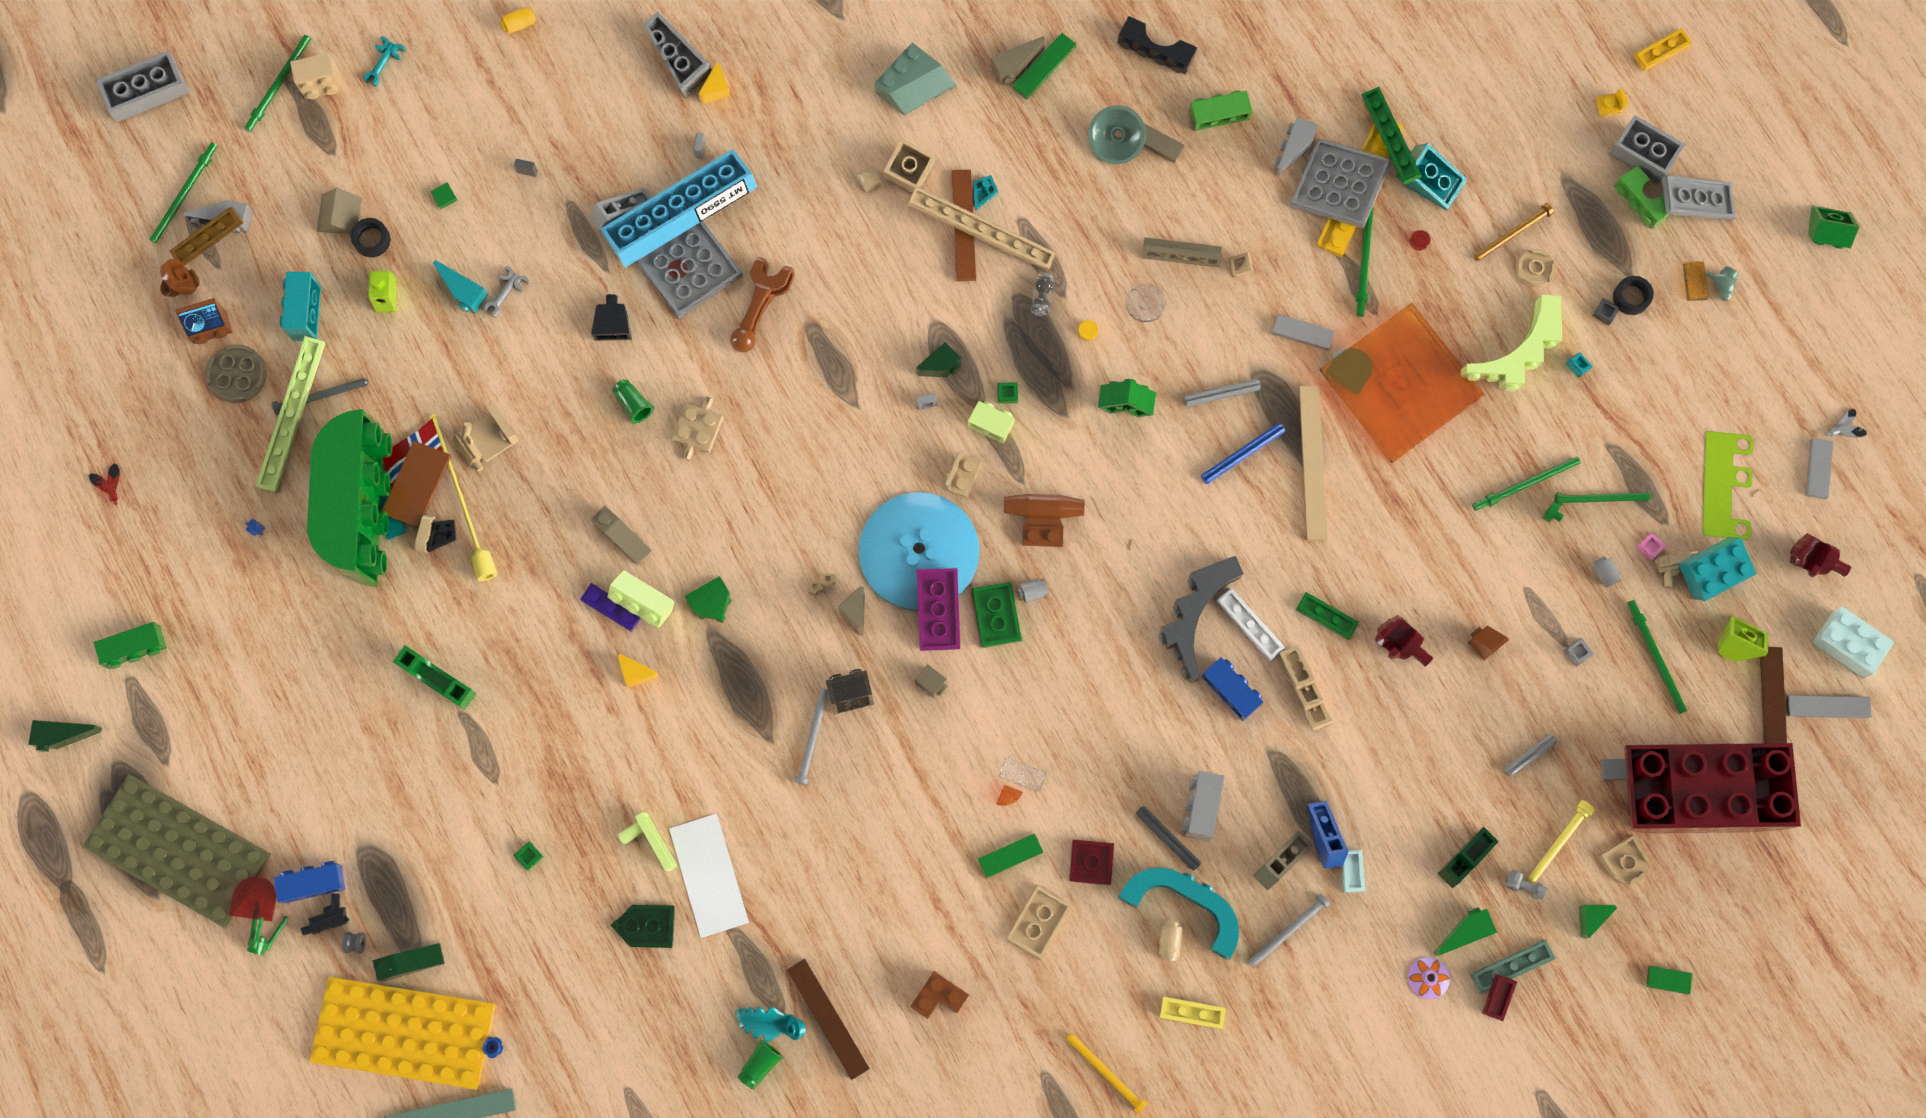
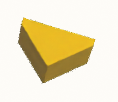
[699,62,730,104]
[618,653,658,687]

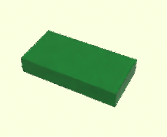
[1646,966,1692,995]

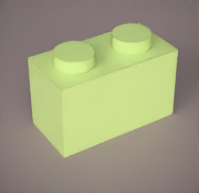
[968,401,1014,444]

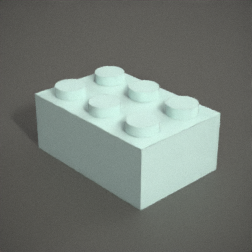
[1812,606,1894,678]

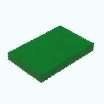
[971,582,1022,648]

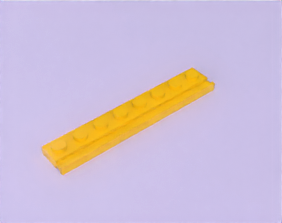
[1316,123,1403,258]

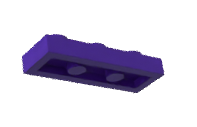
[580,583,641,632]

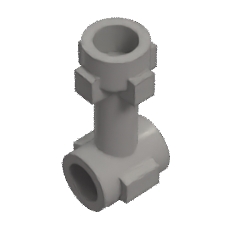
[1506,870,1547,899]

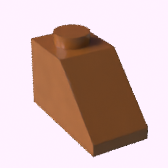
[1468,625,1509,660]

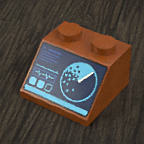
[175,298,233,344]

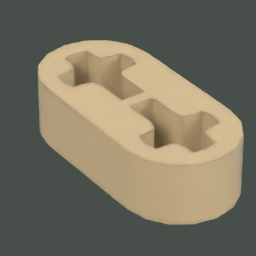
[415,515,436,553]

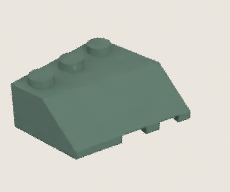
[875,42,956,115]

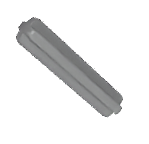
[1504,734,1557,777]

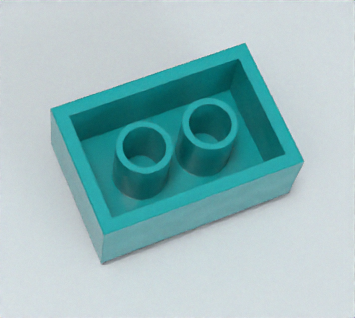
[280,272,321,341]
[1678,537,1757,601]

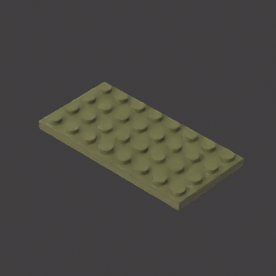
[83,774,271,928]

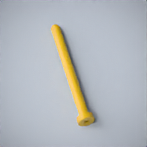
[1066,1033,1147,1114]

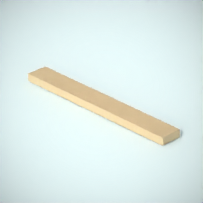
[907,186,1056,272]
[1299,386,1328,541]

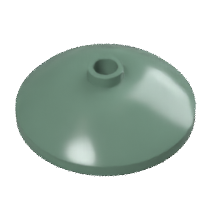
[1088,105,1146,164]

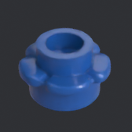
[245,518,265,536]
[483,1037,503,1058]

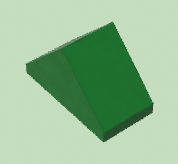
[1579,905,1617,939]

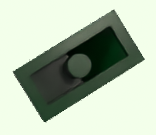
[916,342,961,377]

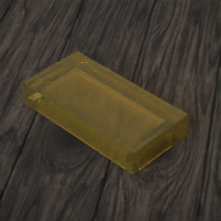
[1683,261,1709,301]

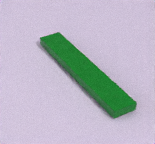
[1361,87,1422,185]

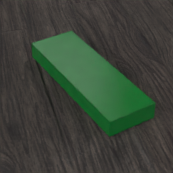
[1296,592,1359,640]
[978,833,1043,878]

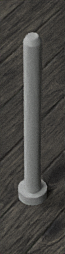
[794,688,828,785]
[1249,893,1330,967]

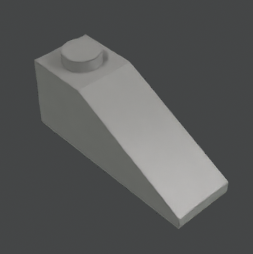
[590,188,650,232]

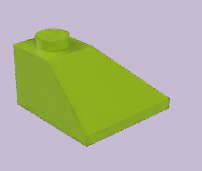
[1717,615,1768,661]

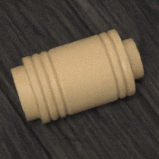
[1158,921,1183,961]

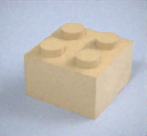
[290,53,343,99]
[883,138,936,193]

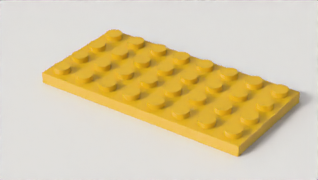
[309,977,496,1090]

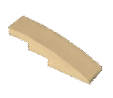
[1279,645,1332,731]

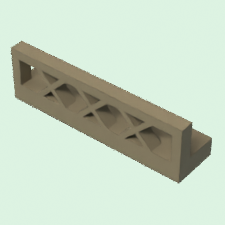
[1142,238,1222,268]

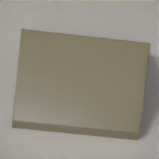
[317,188,362,234]
[838,587,865,635]

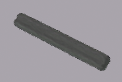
[1136,806,1201,870]

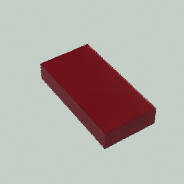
[1482,974,1517,1021]

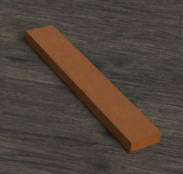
[952,169,976,281]

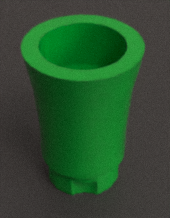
[612,379,654,424]
[738,1039,784,1090]

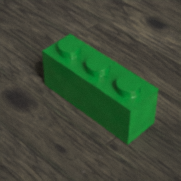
[93,622,167,669]

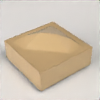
[856,166,882,192]
[1230,252,1253,277]

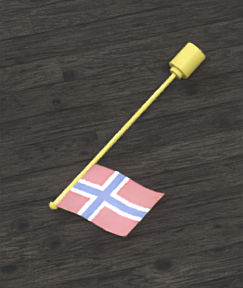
[383,414,497,581]

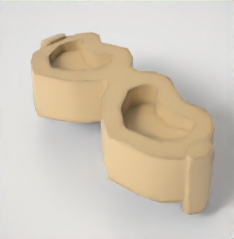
[808,574,837,596]

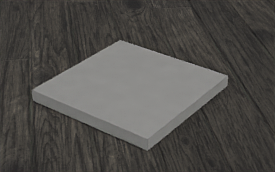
[1290,138,1391,229]
[636,221,743,319]

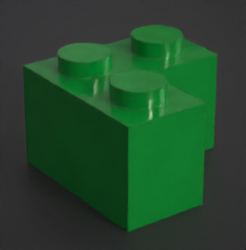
[1098,379,1156,417]

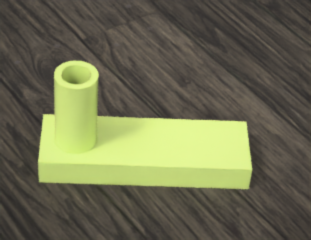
[618,812,678,871]

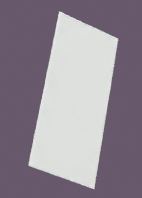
[669,813,749,938]

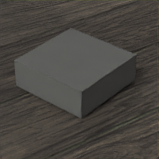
[514,159,538,177]
[1592,298,1620,325]

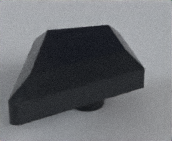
[427,520,456,552]

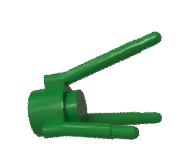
[247,902,288,955]

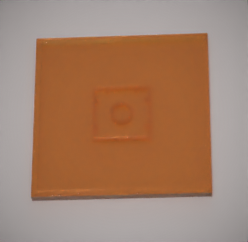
[1319,303,1485,463]

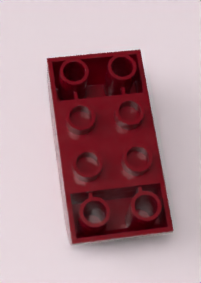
[1624,743,1801,834]

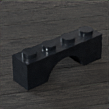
[1117,16,1197,75]

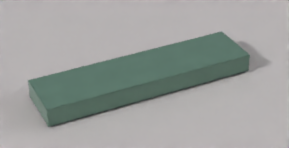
[1470,940,1556,994]

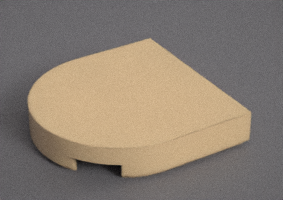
[1598,834,1649,884]

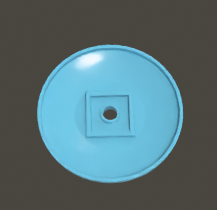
[859,492,979,610]

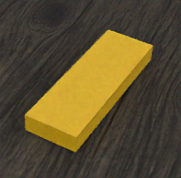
[1633,28,1693,71]

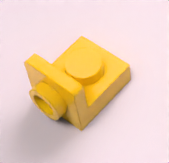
[1595,88,1628,117]

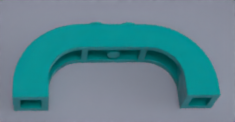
[1118,868,1239,960]

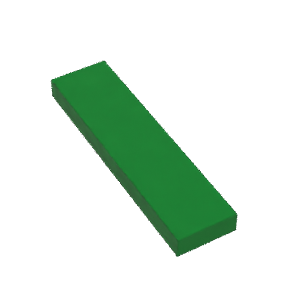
[1013,33,1076,99]

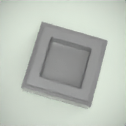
[693,132,706,159]
[916,393,937,410]
[1564,638,1594,667]

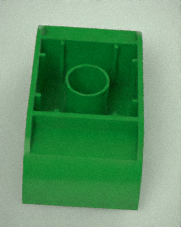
[307,409,392,587]

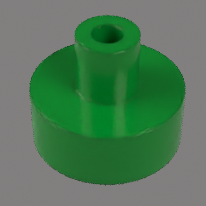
[1542,502,1564,522]

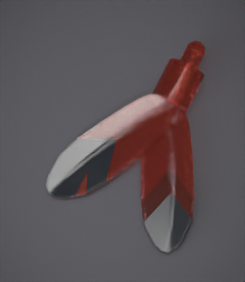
[89,464,120,505]

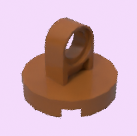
[160,259,200,297]

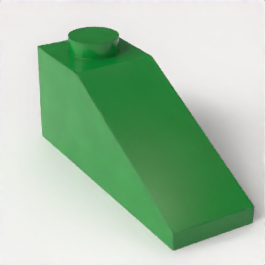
[1433,907,1497,956]

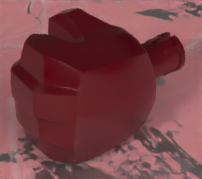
[1790,533,1851,577]
[1375,615,1433,667]

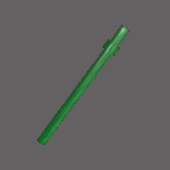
[244,35,311,132]
[149,142,218,243]
[1356,207,1373,317]
[1472,457,1581,511]
[1627,600,1688,714]

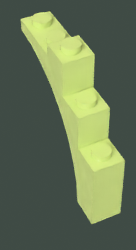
[1461,295,1562,391]

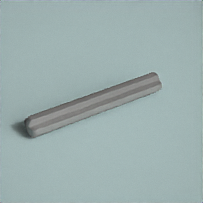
[1184,379,1261,407]

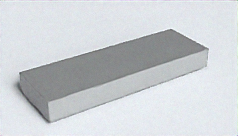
[1272,314,1334,351]
[1806,438,1833,499]

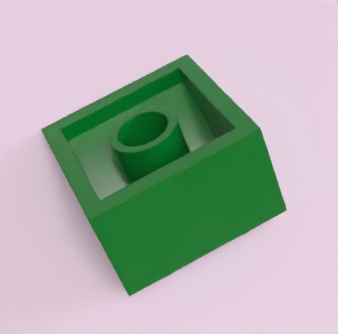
[1808,205,1859,249]

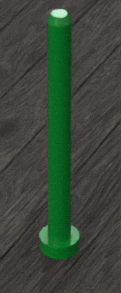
[1554,492,1651,506]

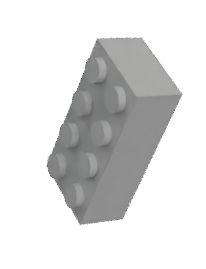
[96,51,190,122]

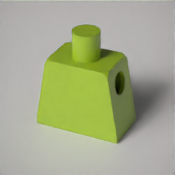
[369,270,397,313]

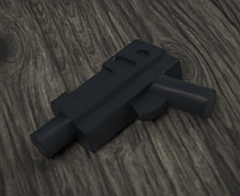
[301,893,349,936]

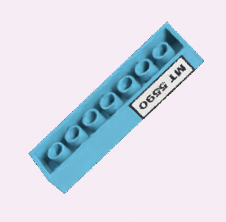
[601,149,757,267]

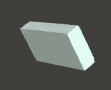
[1341,850,1365,893]

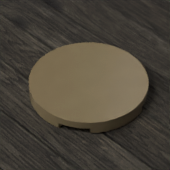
[205,345,267,403]

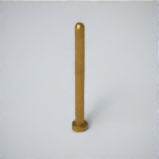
[1474,203,1554,261]

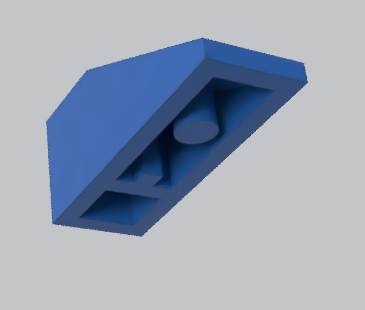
[1307,801,1349,869]

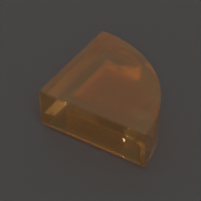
[996,785,1023,806]

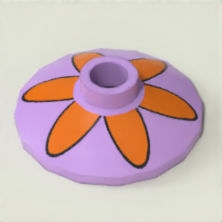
[1408,957,1450,999]

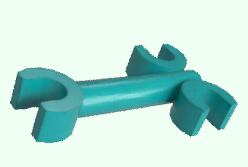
[363,36,406,87]

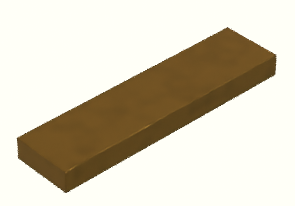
[169,207,244,266]

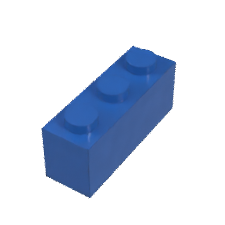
[1201,657,1263,721]
[273,861,346,904]

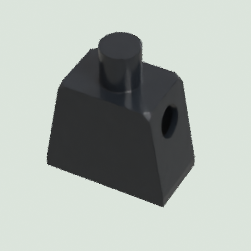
[591,294,632,341]

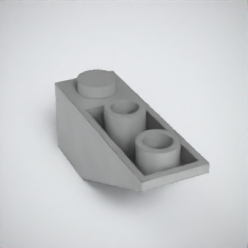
[1274,117,1318,176]
[184,201,253,233]

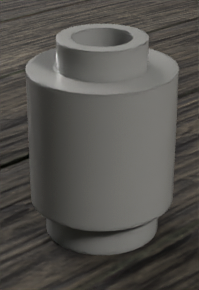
[1592,556,1621,587]
[1017,579,1048,603]

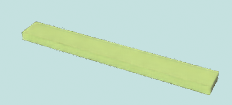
[256,336,325,493]

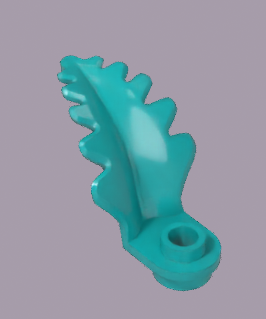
[735,1007,806,1042]

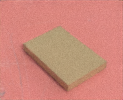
[1006,885,1073,961]

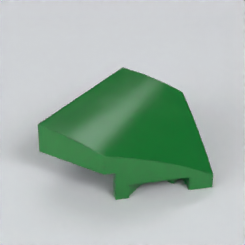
[685,576,732,623]

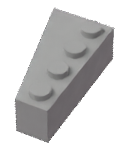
[644,11,712,97]

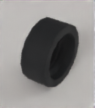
[350,218,391,258]
[1613,276,1654,315]

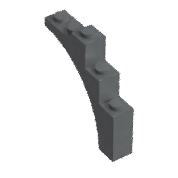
[1158,556,1244,683]

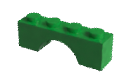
[393,645,477,710]

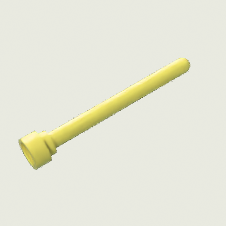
[1528,800,1595,884]

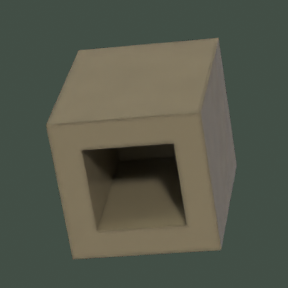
[915,664,948,698]

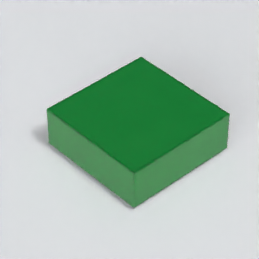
[430,182,458,209]
[997,382,1018,404]
[513,841,544,871]

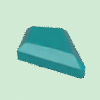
[973,175,998,210]

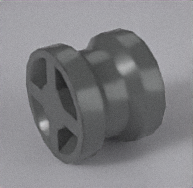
[343,932,366,954]

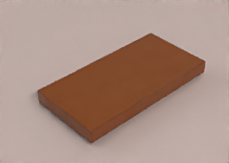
[382,440,451,529]

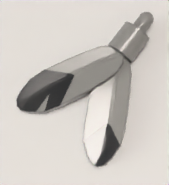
[1825,409,1867,438]

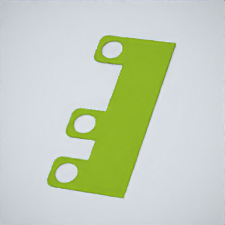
[1703,431,1753,540]

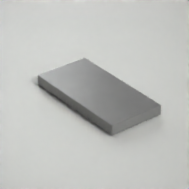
[1662,175,1736,221]

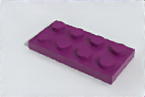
[917,568,960,651]

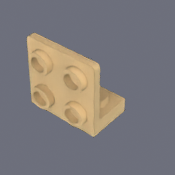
[470,403,519,462]

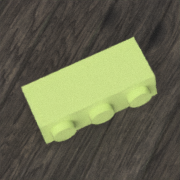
[607,571,675,628]

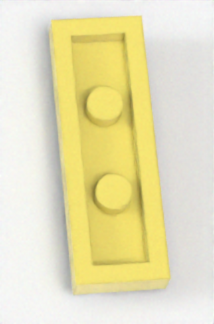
[1159,997,1226,1029]

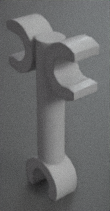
[484,266,530,318]

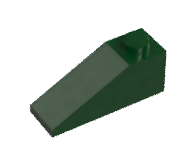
[28,720,102,752]
[372,943,445,982]

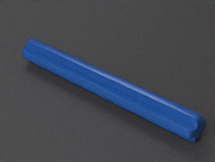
[1201,423,1285,484]

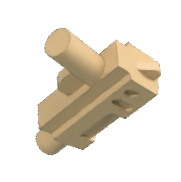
[452,422,484,472]
[1654,550,1699,588]

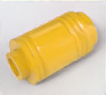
[499,6,537,34]

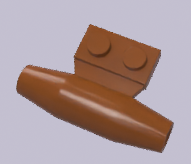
[1004,494,1085,547]

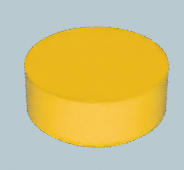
[1078,320,1098,341]

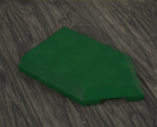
[611,905,675,948]

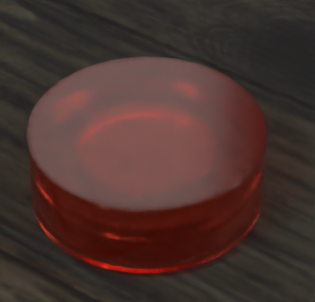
[1410,230,1431,251]
[668,260,688,279]

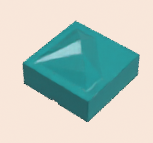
[1565,352,1593,378]

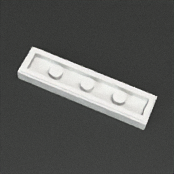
[1215,588,1285,662]

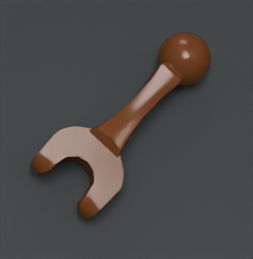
[730,257,795,353]

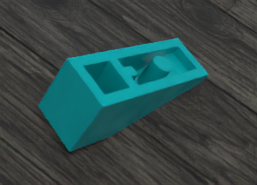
[433,260,488,314]

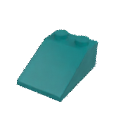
[1395,143,1467,210]

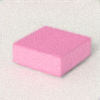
[1636,532,1666,561]

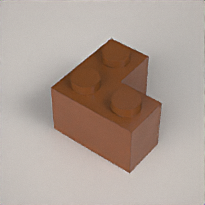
[910,971,969,1019]

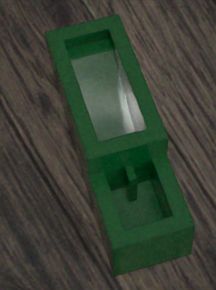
[1437,827,1499,888]

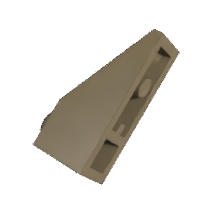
[991,36,1045,85]
[591,505,651,565]
[1253,831,1313,891]

